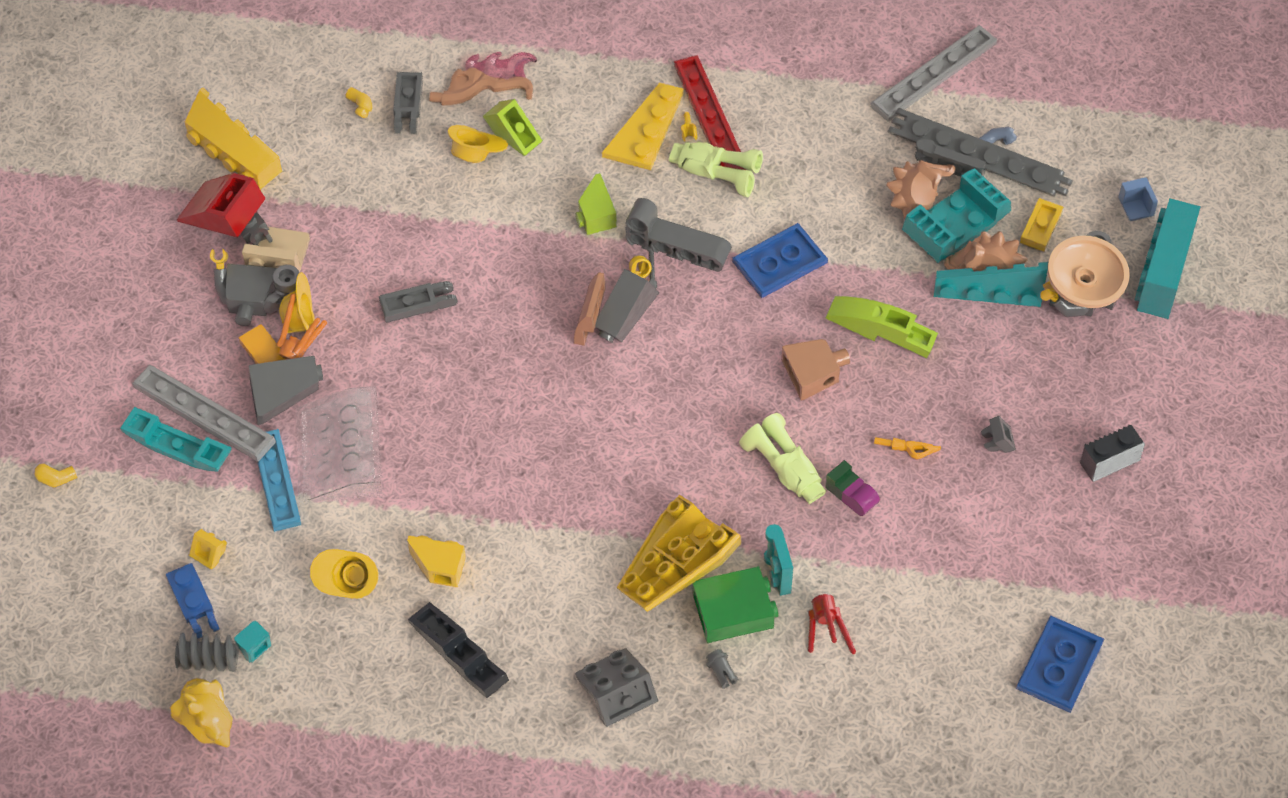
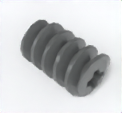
[175,632,239,672]

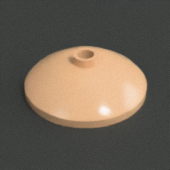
[1047,236,1129,308]

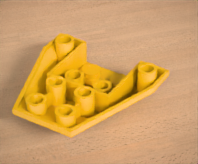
[616,494,741,612]

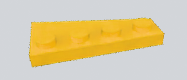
[602,82,684,170]

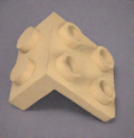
[242,227,310,273]

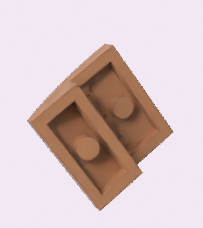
[574,272,606,346]

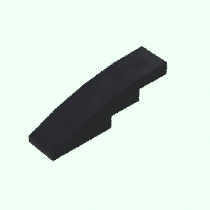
[408,602,509,698]

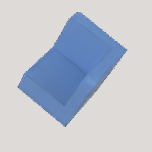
[1118,177,1158,221]

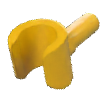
[681,112,698,142]

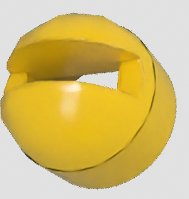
[629,255,652,278]

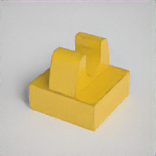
[189,529,227,569]

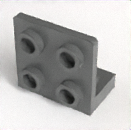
[575,648,658,727]

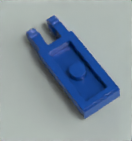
[166,563,220,639]

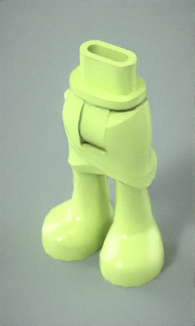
[669,142,763,197]
[739,413,826,504]

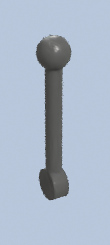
[647,243,657,288]

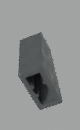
[595,269,659,343]
[249,356,323,425]

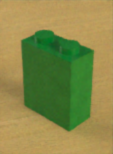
[692,566,779,643]

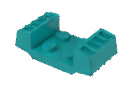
[902,168,1011,263]

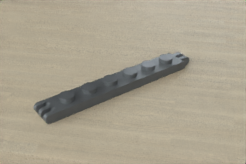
[888,108,1073,197]

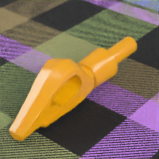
[874,437,941,459]

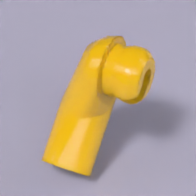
[346,87,373,118]
[34,463,77,488]

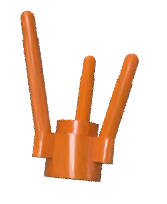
[276,293,327,360]

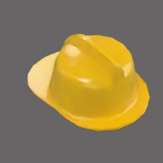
[447,125,508,163]
[279,272,316,333]
[310,549,378,599]

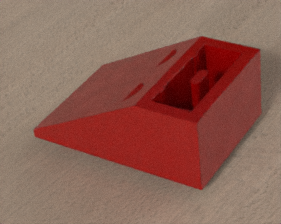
[176,173,266,238]

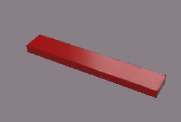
[674,55,746,170]

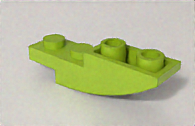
[825,296,938,358]

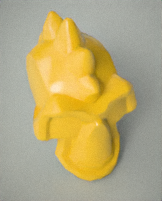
[170,678,233,747]

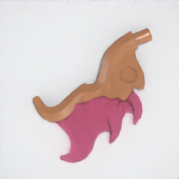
[429,51,537,105]

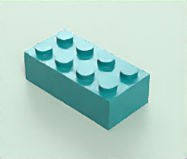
[1134,198,1201,319]

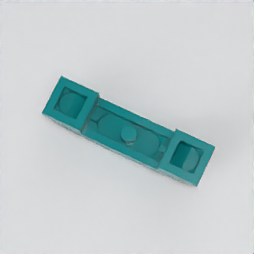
[120,407,232,472]

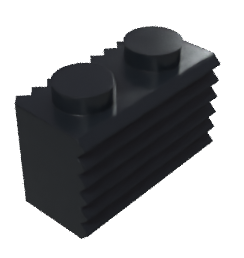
[1080,424,1145,482]

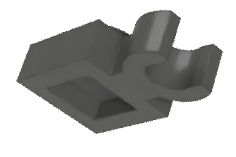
[240,212,273,246]

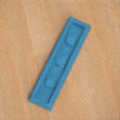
[258,429,302,532]

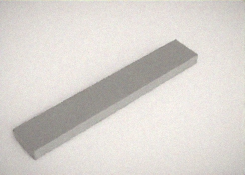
[870,25,997,122]
[132,365,276,462]

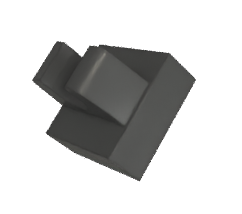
[981,416,1016,453]

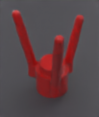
[808,594,856,654]

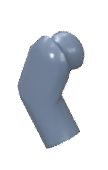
[979,126,1017,145]

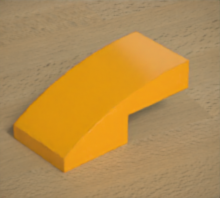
[238,324,286,364]

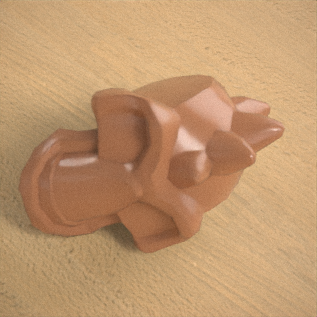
[886,160,956,219]
[944,231,1028,272]

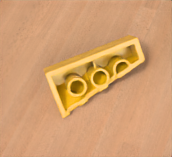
[185,87,282,190]

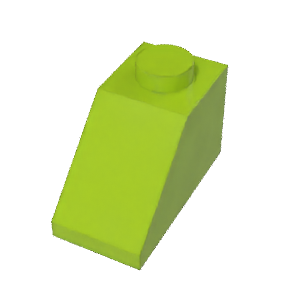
[483,99,543,156]
[575,173,617,235]

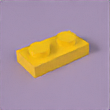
[1020,198,1064,252]

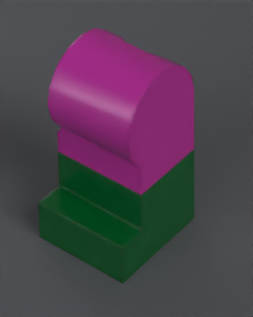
[825,460,880,516]

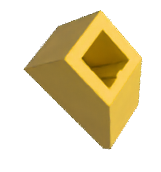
[407,535,466,588]

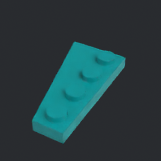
[934,262,1048,307]

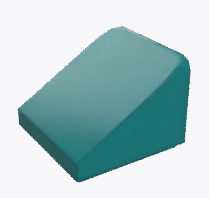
[234,621,271,663]

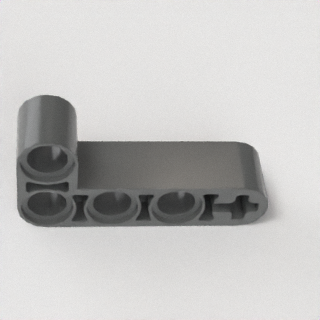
[626,198,732,272]

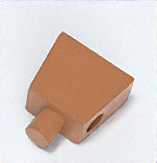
[781,339,850,401]

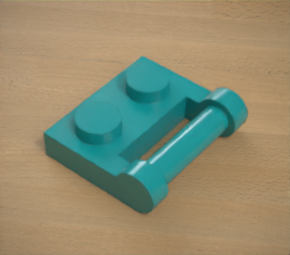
[764,524,794,596]

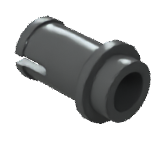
[706,649,739,689]

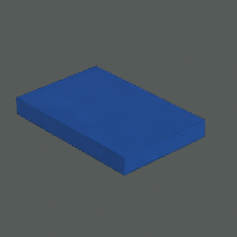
[732,223,828,298]
[1016,615,1104,713]

